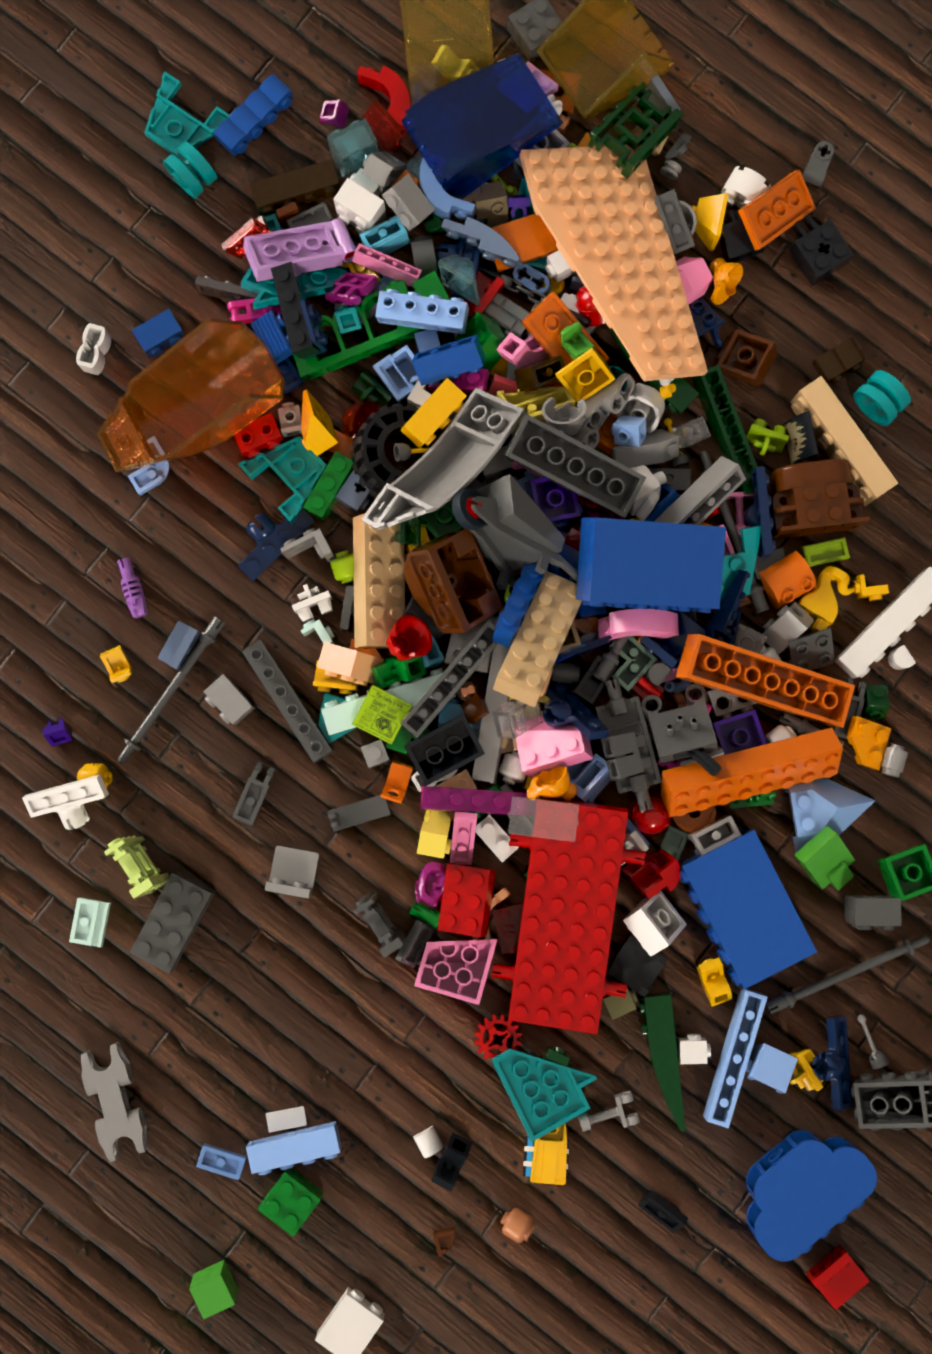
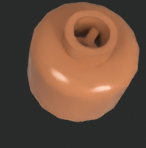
[500,1208,535,1243]

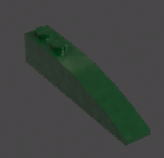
[606,324,699,415]
[692,365,758,495]
[639,992,686,1132]

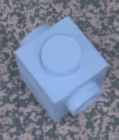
[611,415,647,447]

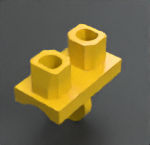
[789,1049,824,1091]

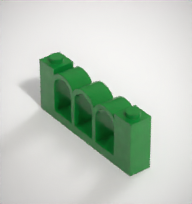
[293,280,424,382]

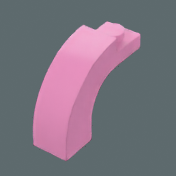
[496,332,549,368]
[598,609,679,642]

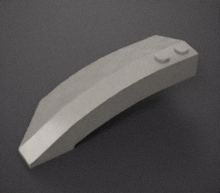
[361,388,526,530]

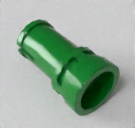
[409,901,440,929]

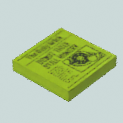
[352,685,412,745]

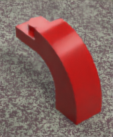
[357,66,411,135]

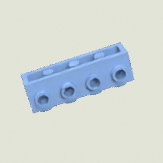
[375,289,469,335]
[246,1121,342,1175]

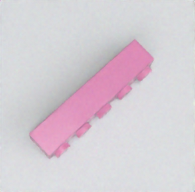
[352,243,422,288]

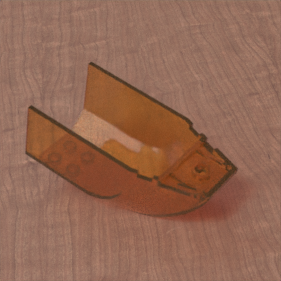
[96,318,285,473]

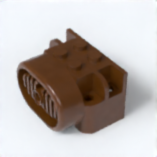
[769,459,870,540]
[404,528,504,633]

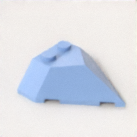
[784,777,876,853]

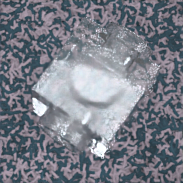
[672,416,711,448]

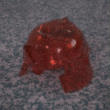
[342,401,381,440]

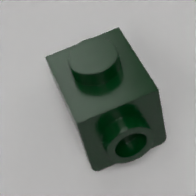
[863,684,890,720]
[543,1046,570,1067]

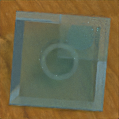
[438,254,480,306]

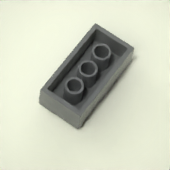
[130,871,215,974]

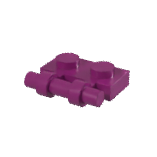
[325,272,379,306]

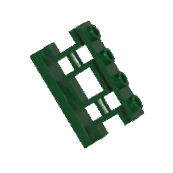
[588,82,683,179]

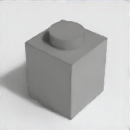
[361,739,390,768]

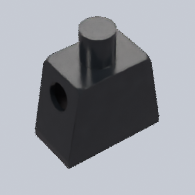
[720,209,768,263]

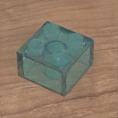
[327,118,379,177]

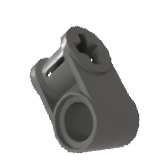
[802,141,834,187]

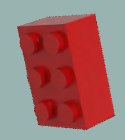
[438,863,496,938]

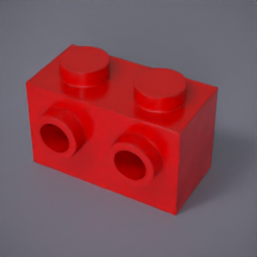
[231,413,284,458]

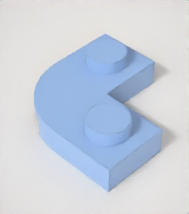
[128,436,170,496]

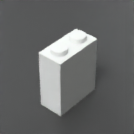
[315,1287,385,1354]

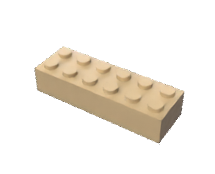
[790,376,898,506]
[353,513,405,649]
[493,571,583,707]

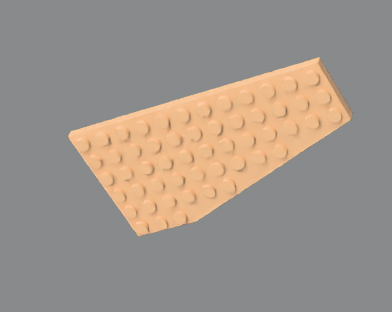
[519,145,708,381]

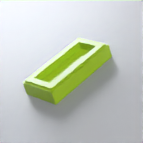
[801,537,850,567]

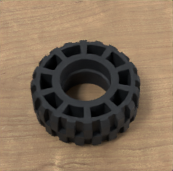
[351,403,445,498]

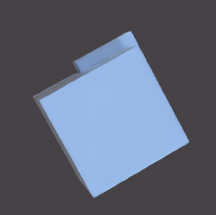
[373,345,419,403]
[566,754,611,803]
[746,1043,798,1094]

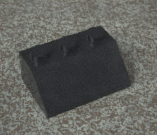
[404,714,485,786]

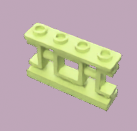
[104,835,170,899]

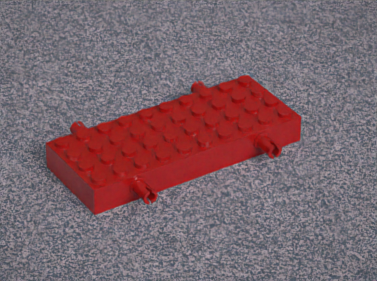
[491,796,646,1035]

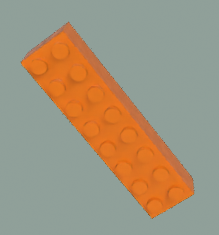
[676,634,855,728]
[661,727,843,817]

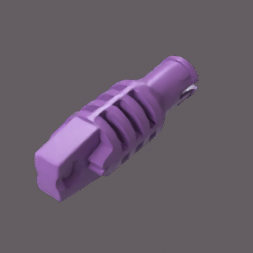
[117,558,148,618]

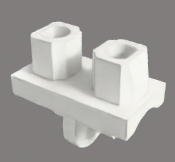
[292,584,333,623]

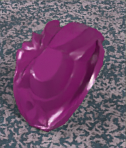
[415,862,446,907]

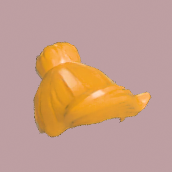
[709,258,743,305]
[527,766,578,801]

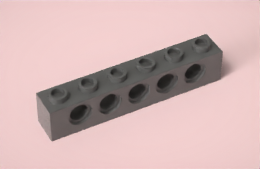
[400,620,498,738]
[242,640,334,763]

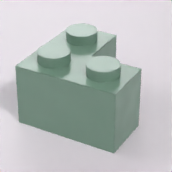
[608,636,657,693]

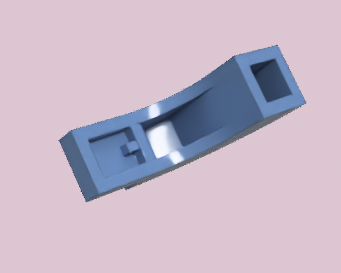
[420,152,475,221]

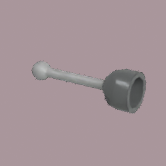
[857,1014,889,1069]

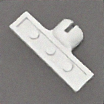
[22,775,109,830]

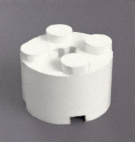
[721,166,772,209]
[616,383,665,434]

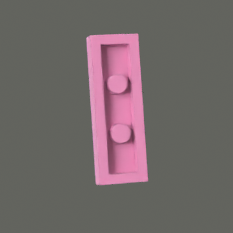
[450,811,477,865]

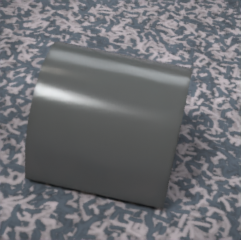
[646,663,671,687]

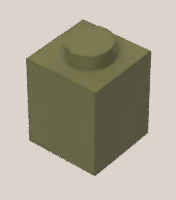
[602,988,638,1020]

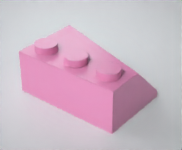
[514,717,594,778]
[414,939,497,1005]

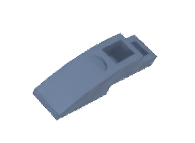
[441,217,523,268]

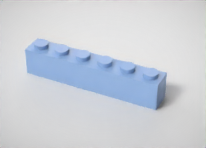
[703,987,767,1129]

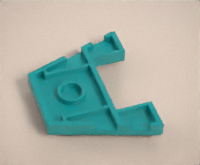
[144,72,230,157]
[238,436,327,524]
[720,526,761,600]

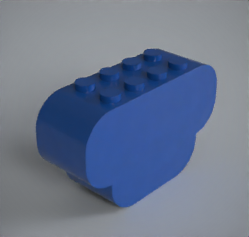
[746,1130,877,1262]

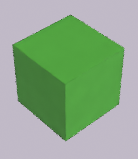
[189,1259,238,1319]

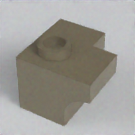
[474,181,509,227]

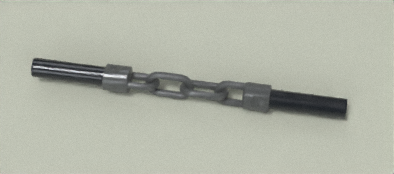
[478,263,591,328]

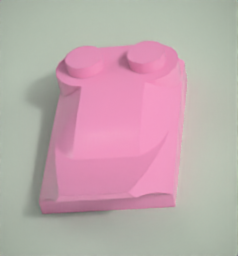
[676,256,713,305]

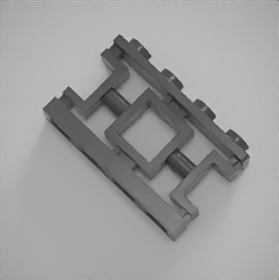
[353,891,407,958]

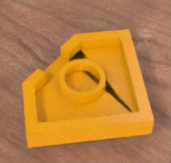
[846,716,891,771]

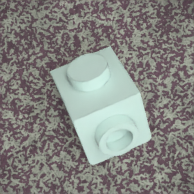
[301,619,335,644]

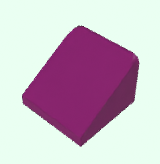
[319,100,349,127]

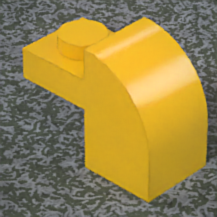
[696,957,732,1007]

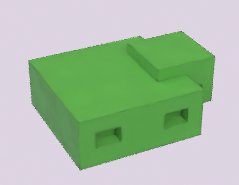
[794,826,855,891]

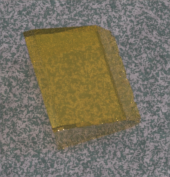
[400,0,496,116]
[536,0,674,119]

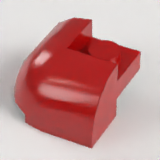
[621,849,681,899]

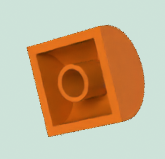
[759,551,816,610]

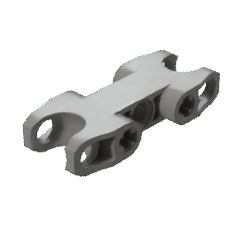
[572,373,635,449]
[81,1042,148,1162]

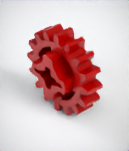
[474,1013,522,1060]

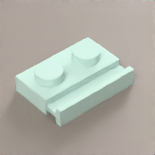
[69,897,111,948]

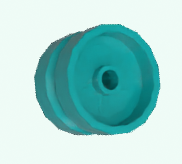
[162,141,218,199]
[853,370,911,426]

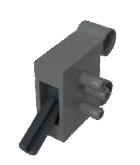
[642,684,722,776]

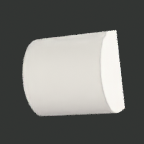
[888,645,916,670]
[413,1125,444,1158]

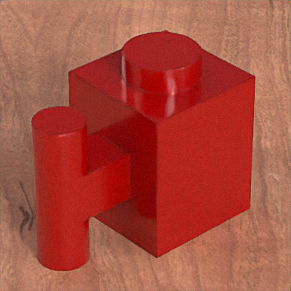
[630,672,666,707]

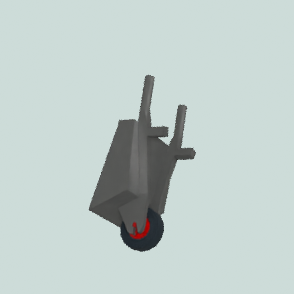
[452,474,578,590]

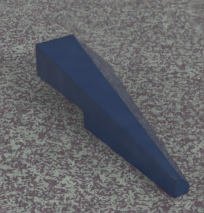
[705,570,750,645]

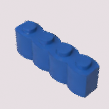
[214,74,293,156]
[492,563,544,648]

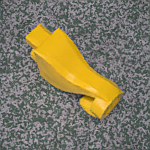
[797,566,855,632]

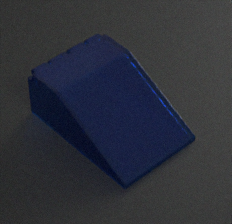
[401,53,563,200]

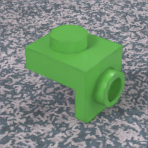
[560,322,595,360]

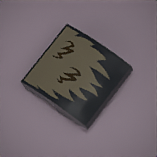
[782,411,818,465]

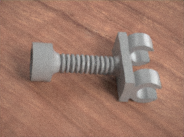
[578,1091,640,1132]

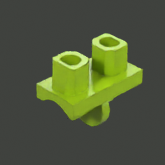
[746,418,789,456]

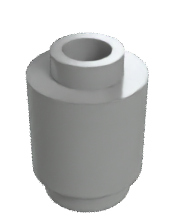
[881,744,908,778]

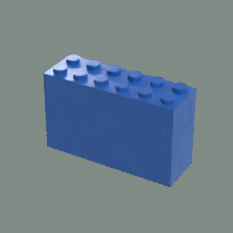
[576,518,726,613]
[679,829,817,989]

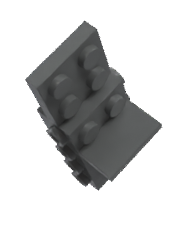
[851,1069,932,1131]

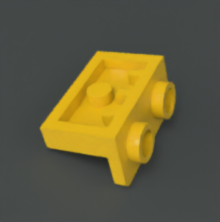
[313,660,359,695]

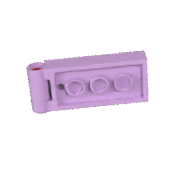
[243,218,356,282]

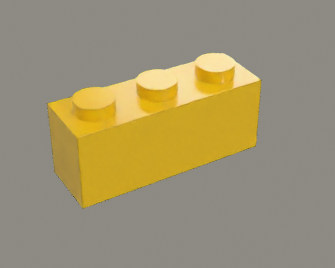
[400,378,467,448]

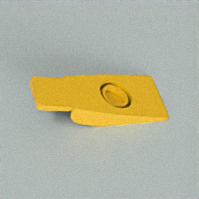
[530,1123,567,1185]

